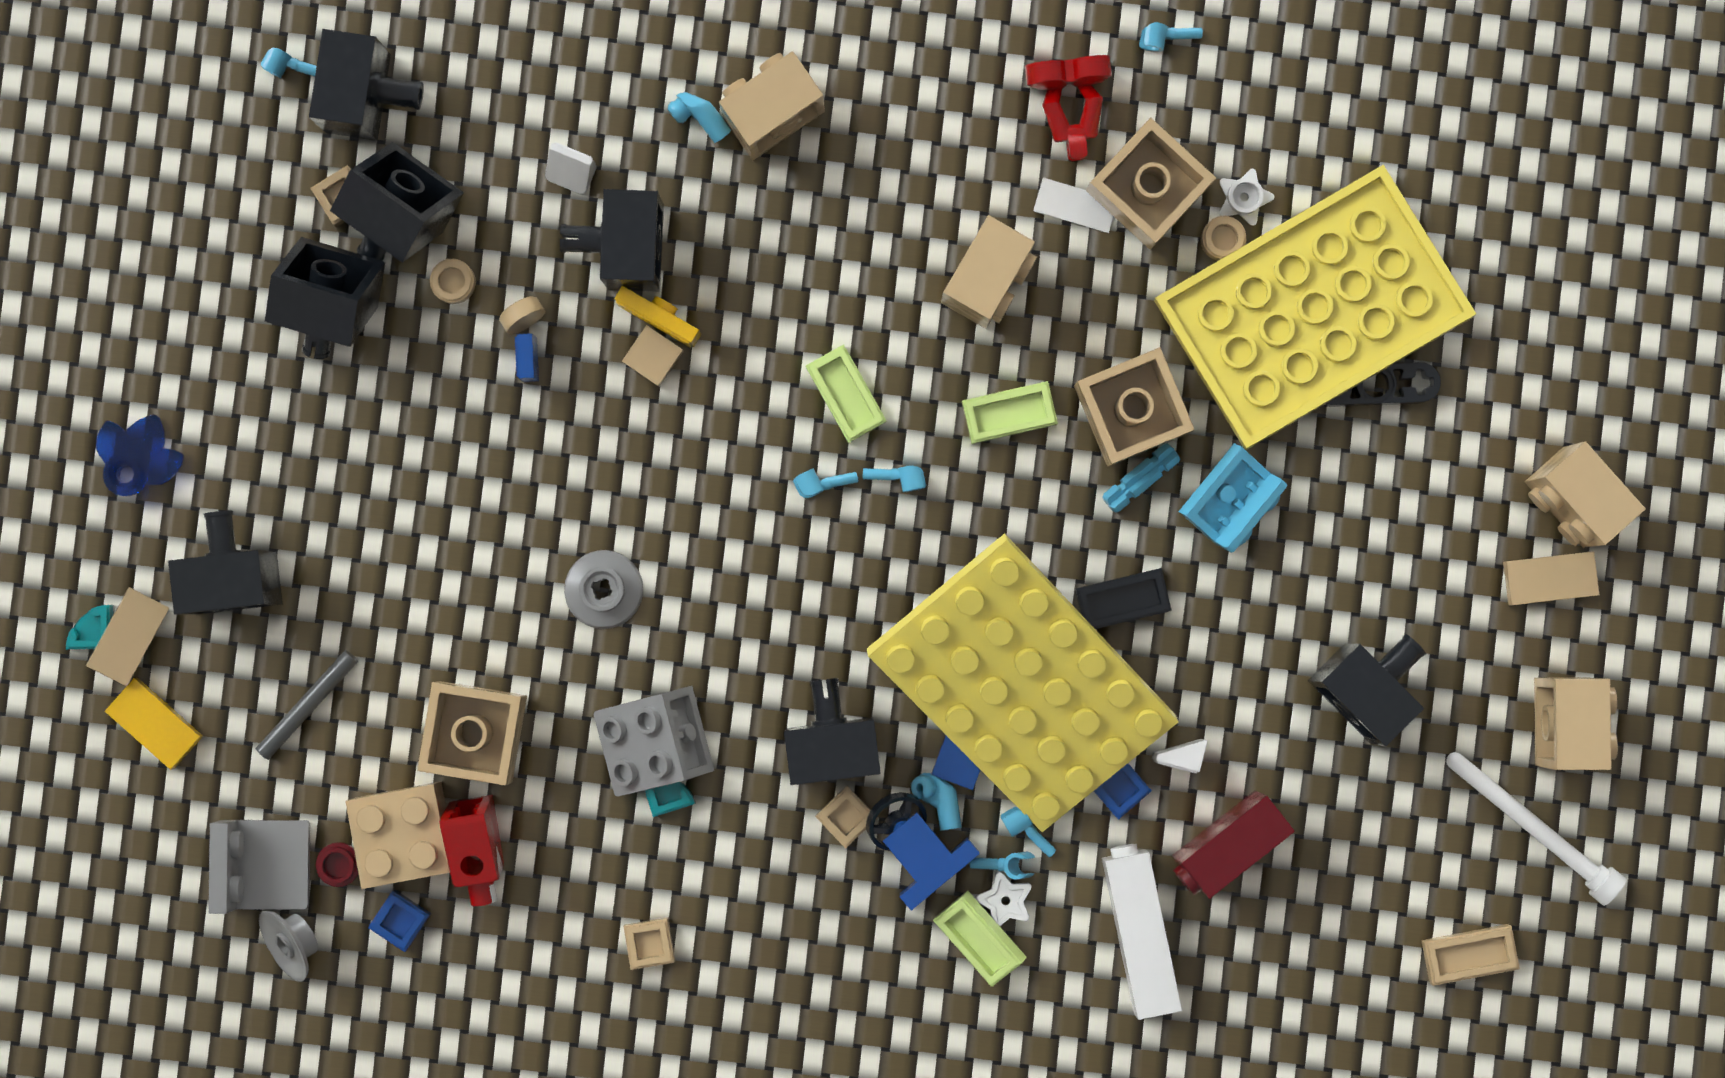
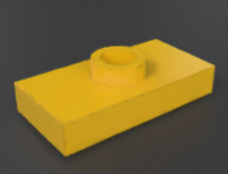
[614,286,701,348]

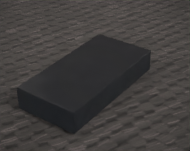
[1075,568,1172,629]

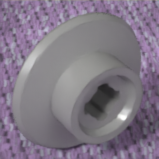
[564,550,643,629]
[259,911,318,982]

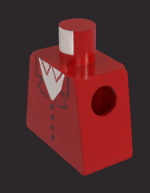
[439,795,504,906]

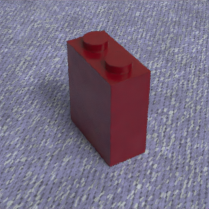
[1172,790,1295,899]

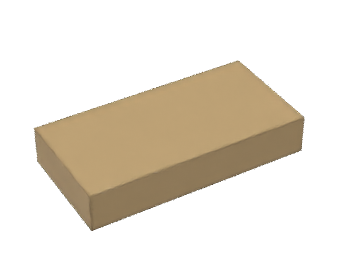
[1503,551,1600,605]
[86,587,169,686]
[1421,924,1520,986]

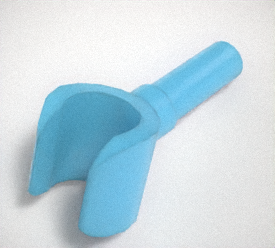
[1139,22,1203,52]
[261,48,317,78]
[863,466,926,492]
[793,468,858,498]
[1000,807,1056,857]
[970,851,1035,880]

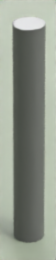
[255,650,358,760]

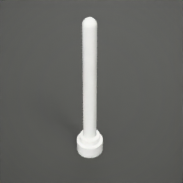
[1446,752,1627,906]

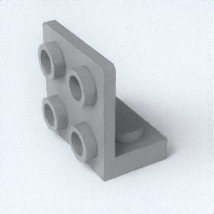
[594,686,714,796]
[209,820,310,914]

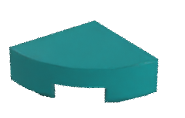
[66,605,114,649]
[645,782,696,817]

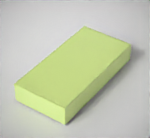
[805,344,887,443]
[962,381,1058,444]
[933,891,1027,987]

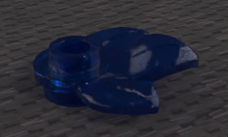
[96,414,184,496]

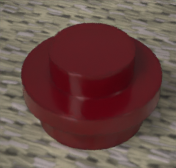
[316,842,359,887]

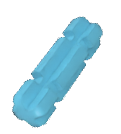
[1102,443,1180,513]

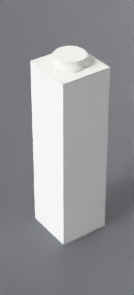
[1102,844,1182,1020]

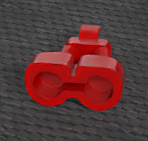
[1025,55,1112,161]

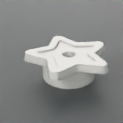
[1219,169,1274,226]
[975,871,1032,926]

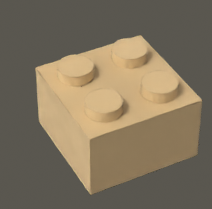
[719,51,825,161]
[1086,117,1216,250]
[941,215,1037,329]
[1074,347,1195,467]
[1524,441,1646,548]
[1534,677,1618,770]
[417,681,527,786]
[345,781,450,889]

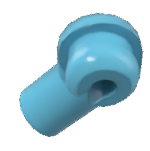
[668,92,731,143]
[911,773,962,831]

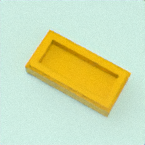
[105,678,203,770]

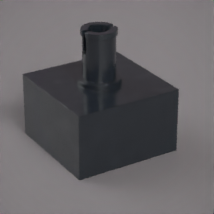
[309,29,424,141]
[330,142,464,263]
[560,189,664,292]
[265,237,386,359]
[168,510,283,615]
[1308,634,1426,747]
[784,678,881,785]

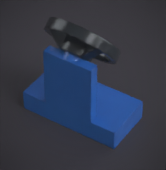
[866,792,980,911]

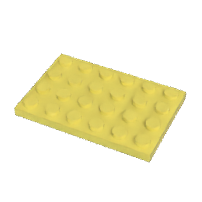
[1154,165,1476,450]
[867,533,1179,832]

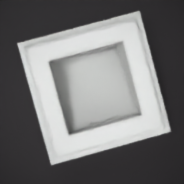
[545,142,597,194]
[1152,739,1207,774]

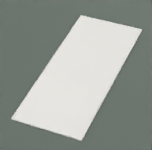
[1033,178,1114,233]

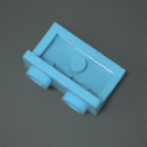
[1178,443,1287,553]

